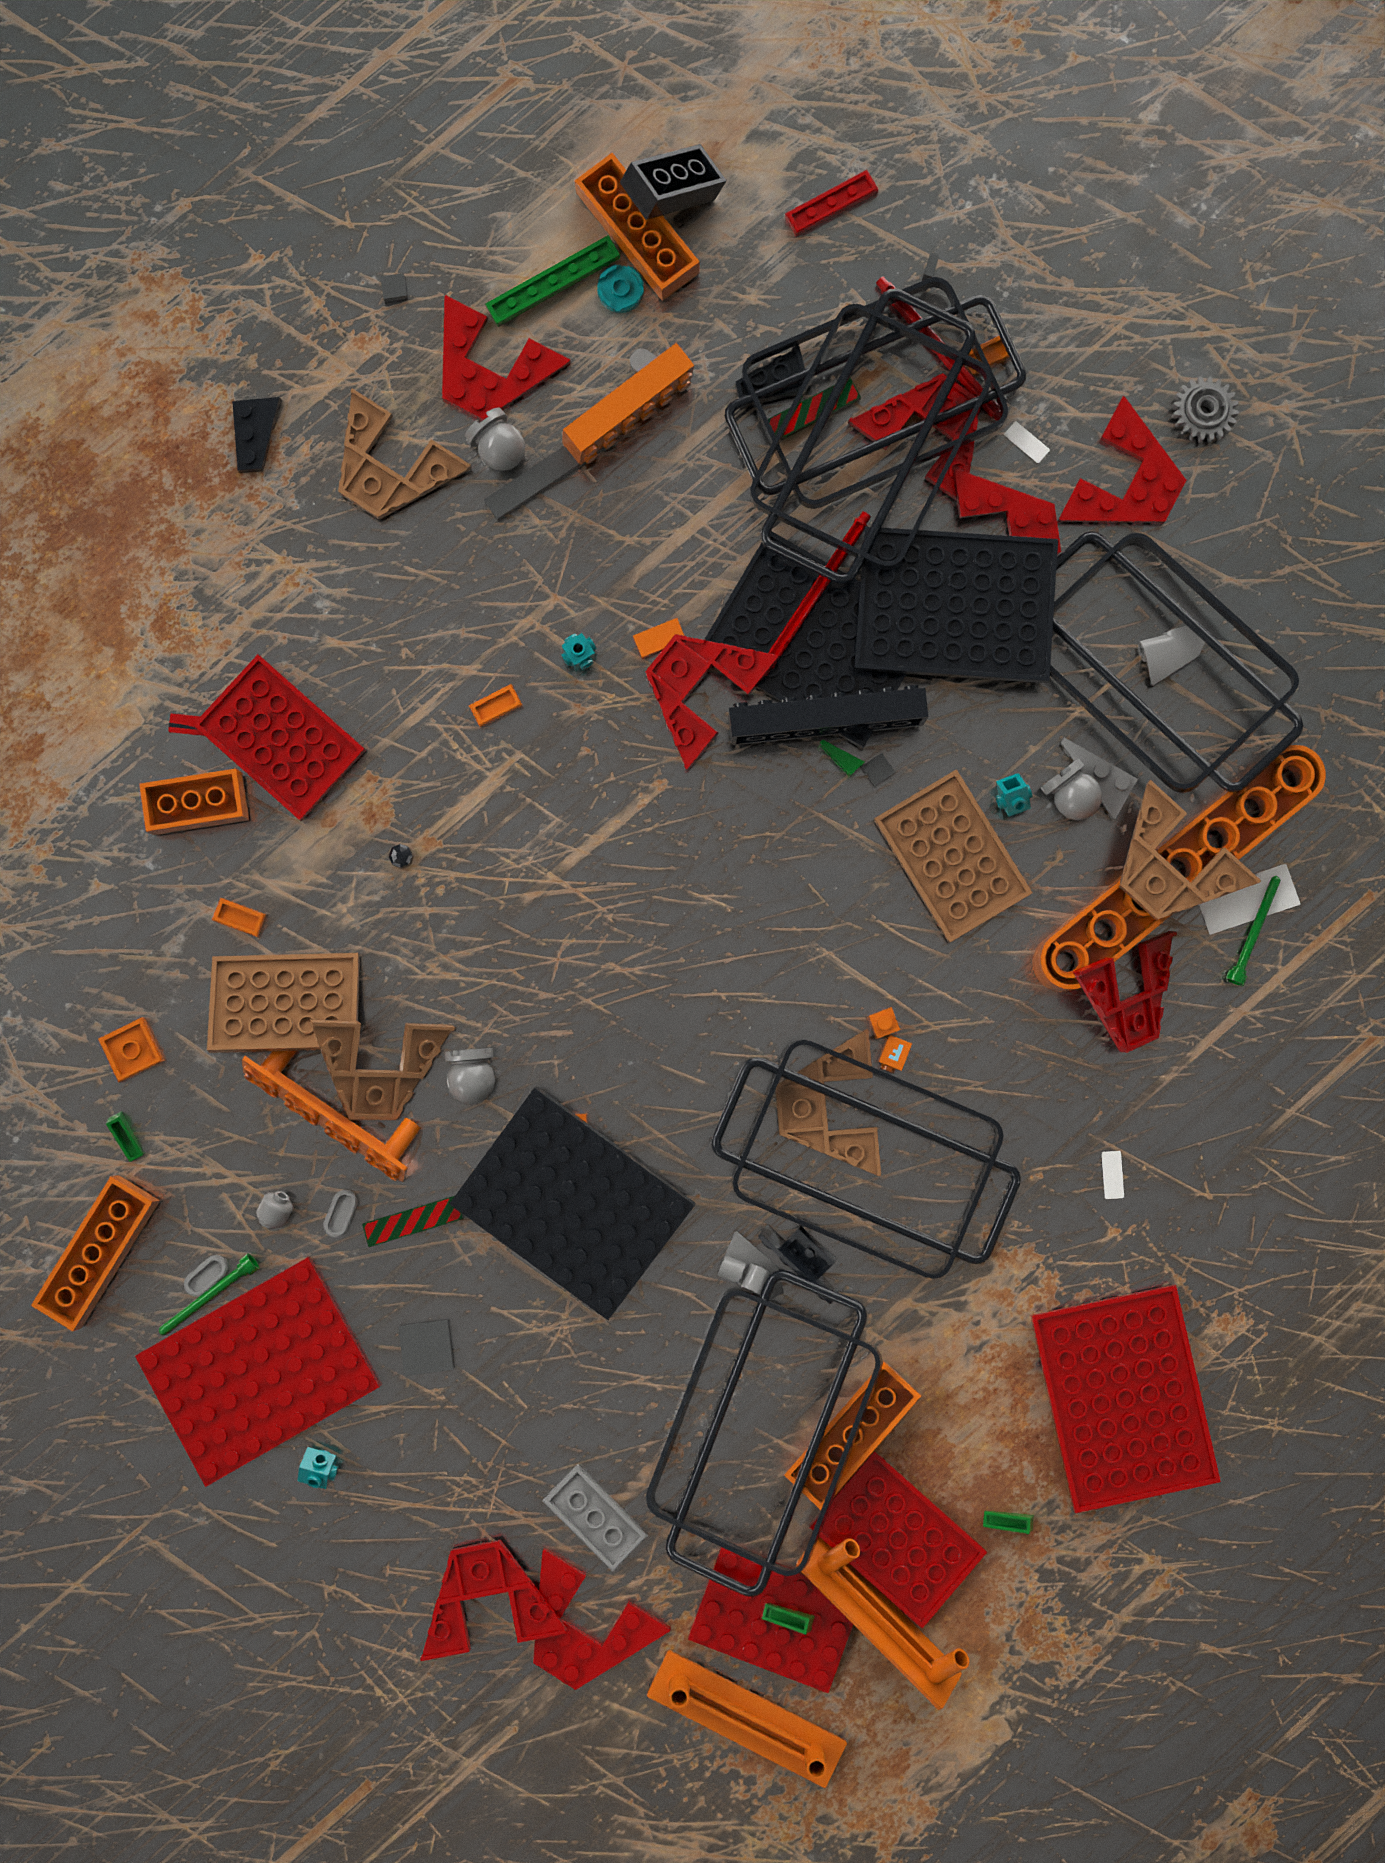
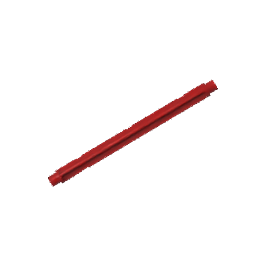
[876,276,1007,421]
[766,511,871,676]

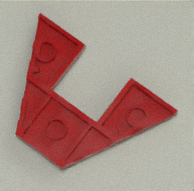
[442,295,571,421]
[848,373,980,501]
[1057,396,1187,524]
[952,469,1061,554]
[645,634,780,770]
[1073,931,1177,1053]
[420,1540,568,1661]
[533,1547,671,1690]

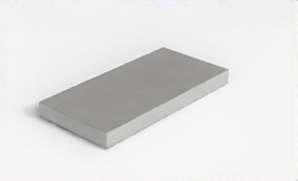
[542,1463,648,1572]

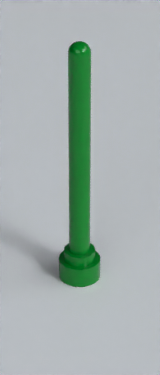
[1225,876,1281,986]
[158,1253,260,1335]

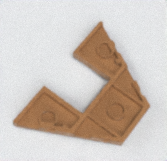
[338,388,472,520]
[1119,780,1261,920]
[310,1020,455,1120]
[775,1029,881,1176]

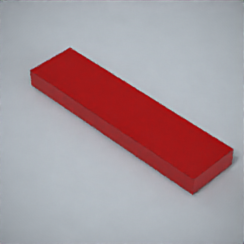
[785,170,879,237]

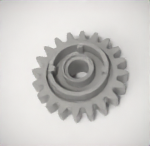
[1171,376,1239,443]

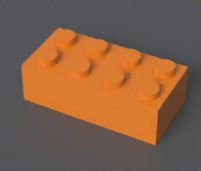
[139,768,249,835]

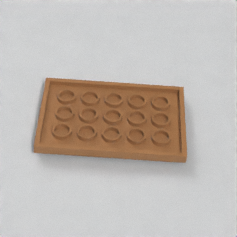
[873,769,1033,943]
[207,953,360,1053]

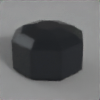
[388,844,414,869]

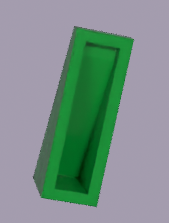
[819,740,865,777]
[106,1111,144,1162]
[983,1510,1034,1534]
[762,1603,815,1635]

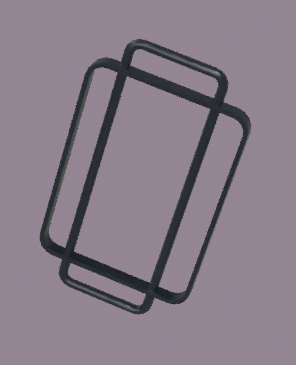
[724,277,1027,509]
[750,289,992,584]
[1050,531,1304,793]
[711,1039,1021,1279]
[646,1270,883,1597]

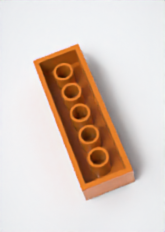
[575,153,700,301]
[562,342,694,465]
[31,1175,160,1331]
[784,1361,922,1510]

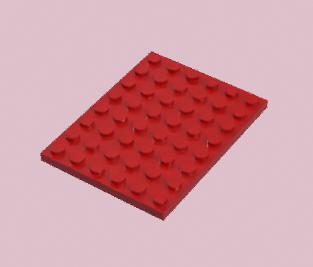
[135,1256,380,1487]
[1030,1284,1221,1513]

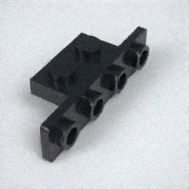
[758,1225,839,1304]

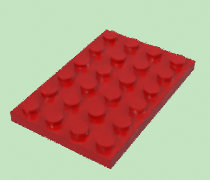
[193,654,366,821]
[809,1451,987,1629]
[688,1547,853,1693]

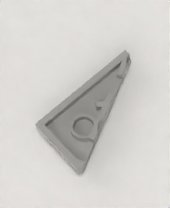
[1061,737,1138,820]

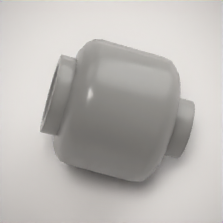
[256,1191,293,1229]

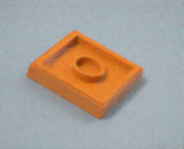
[98,1017,165,1083]

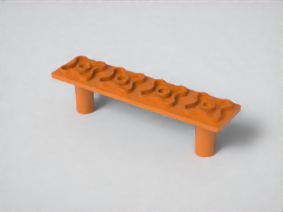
[242,1051,421,1182]
[796,1537,969,1710]
[647,1650,847,1788]

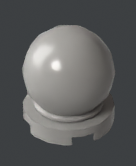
[465,407,525,471]
[1040,758,1102,821]
[444,1048,495,1105]

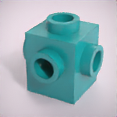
[561,633,597,671]
[995,773,1033,817]
[297,1447,338,1489]

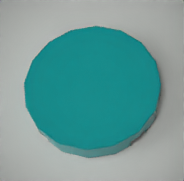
[597,265,644,313]

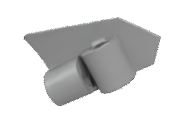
[1138,626,1205,686]
[717,1231,784,1300]

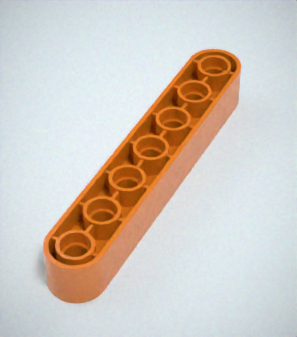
[1032,745,1326,992]

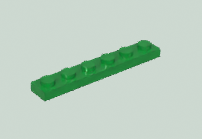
[485,235,620,327]

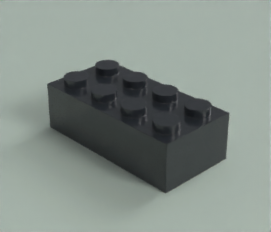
[620,144,727,220]

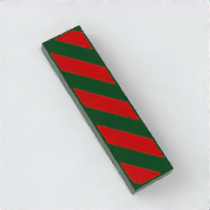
[768,377,861,441]
[362,1196,464,1247]

